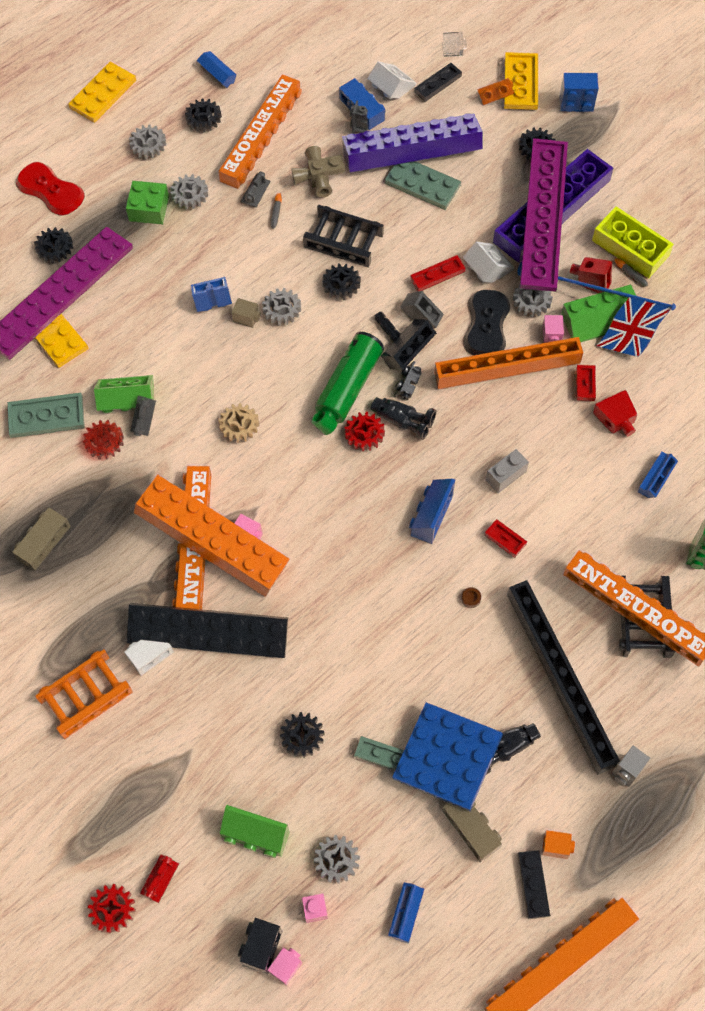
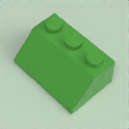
[94,375,154,413]
[220,805,290,858]

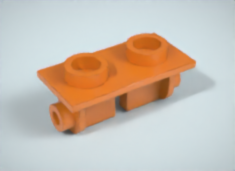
[477,78,514,105]

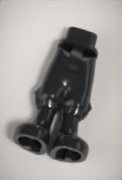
[370,397,437,440]
[486,723,541,775]

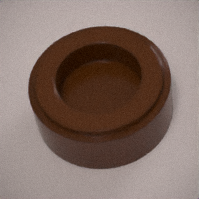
[461,587,481,608]

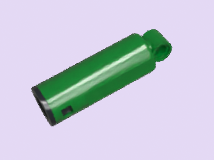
[311,331,384,435]

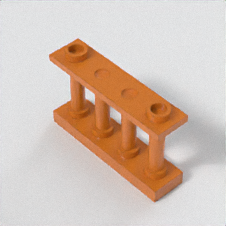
[35,649,133,739]

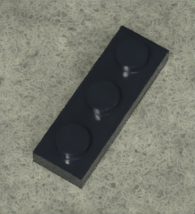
[414,63,462,102]
[518,850,551,920]

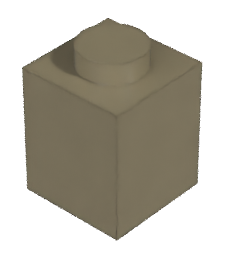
[231,298,261,328]

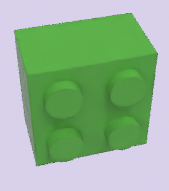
[126,180,169,225]

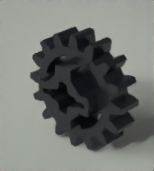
[185,98,222,132]
[518,127,556,160]
[34,227,74,263]
[322,263,361,300]
[280,712,325,758]

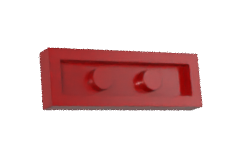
[410,255,466,291]

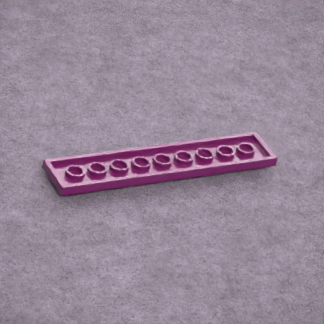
[520,139,568,292]
[0,227,133,360]

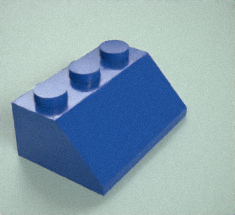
[409,478,455,544]

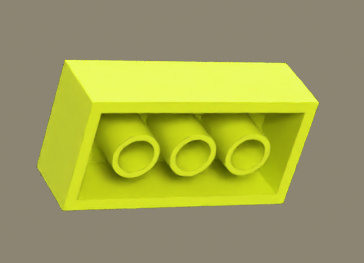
[592,206,674,279]

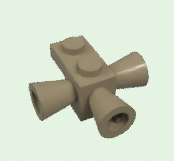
[291,146,345,198]

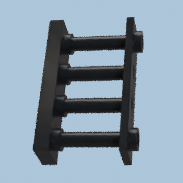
[303,204,384,268]
[619,575,676,658]

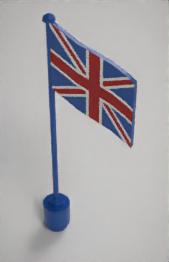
[517,261,676,357]

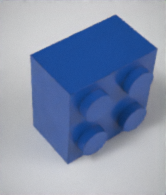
[559,73,599,112]

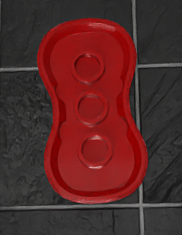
[16,162,85,215]

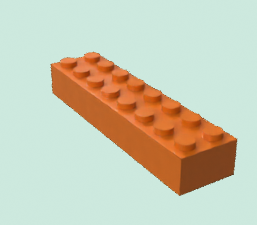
[134,475,290,597]

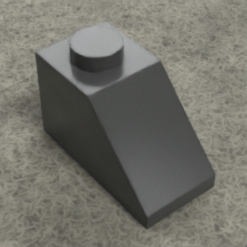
[400,291,444,328]

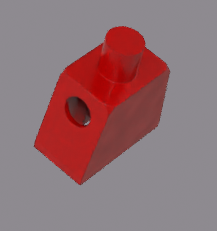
[570,257,612,293]
[593,389,637,437]

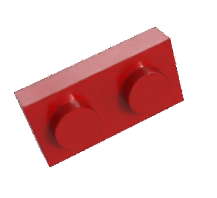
[576,365,596,401]
[484,519,528,558]

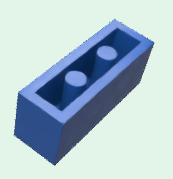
[339,78,386,130]

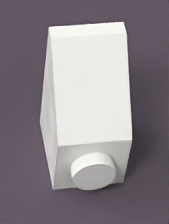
[125,640,174,676]

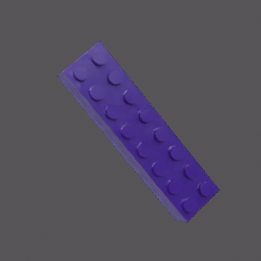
[342,113,483,172]
[493,149,614,263]

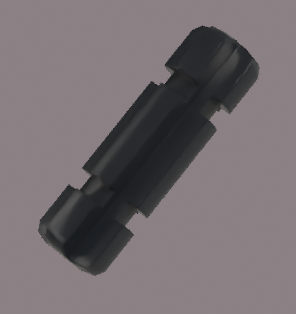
[375,311,400,342]

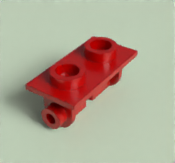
[140,854,179,903]

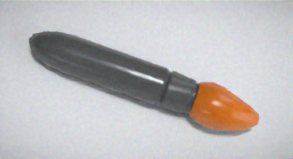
[271,193,282,229]
[614,258,648,287]

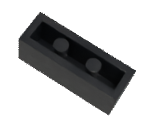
[381,319,437,370]

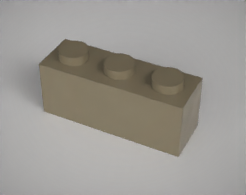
[13,508,71,571]
[442,802,502,863]

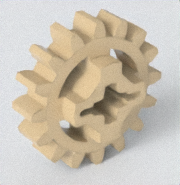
[219,403,260,443]

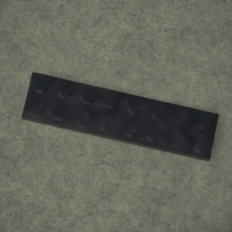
[127,603,289,658]

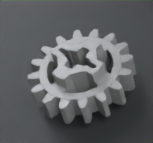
[129,124,167,159]
[171,174,208,209]
[513,284,553,317]
[262,288,301,325]
[314,835,360,884]

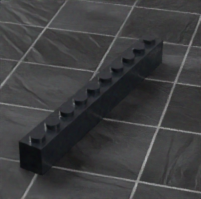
[507,580,620,775]

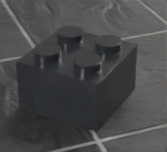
[238,917,283,975]

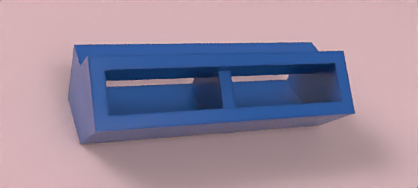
[197,51,237,88]
[638,451,678,498]
[388,882,424,944]

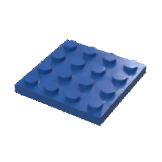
[392,702,503,811]

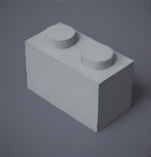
[486,449,529,493]
[612,745,650,787]

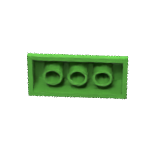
[561,284,636,342]

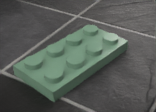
[385,161,461,210]
[7,392,85,438]

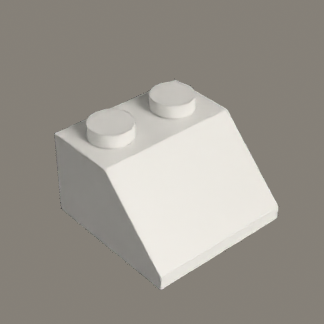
[367,61,417,99]
[463,241,515,283]

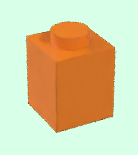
[542,830,575,859]

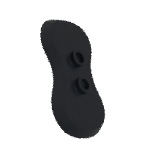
[464,290,510,356]

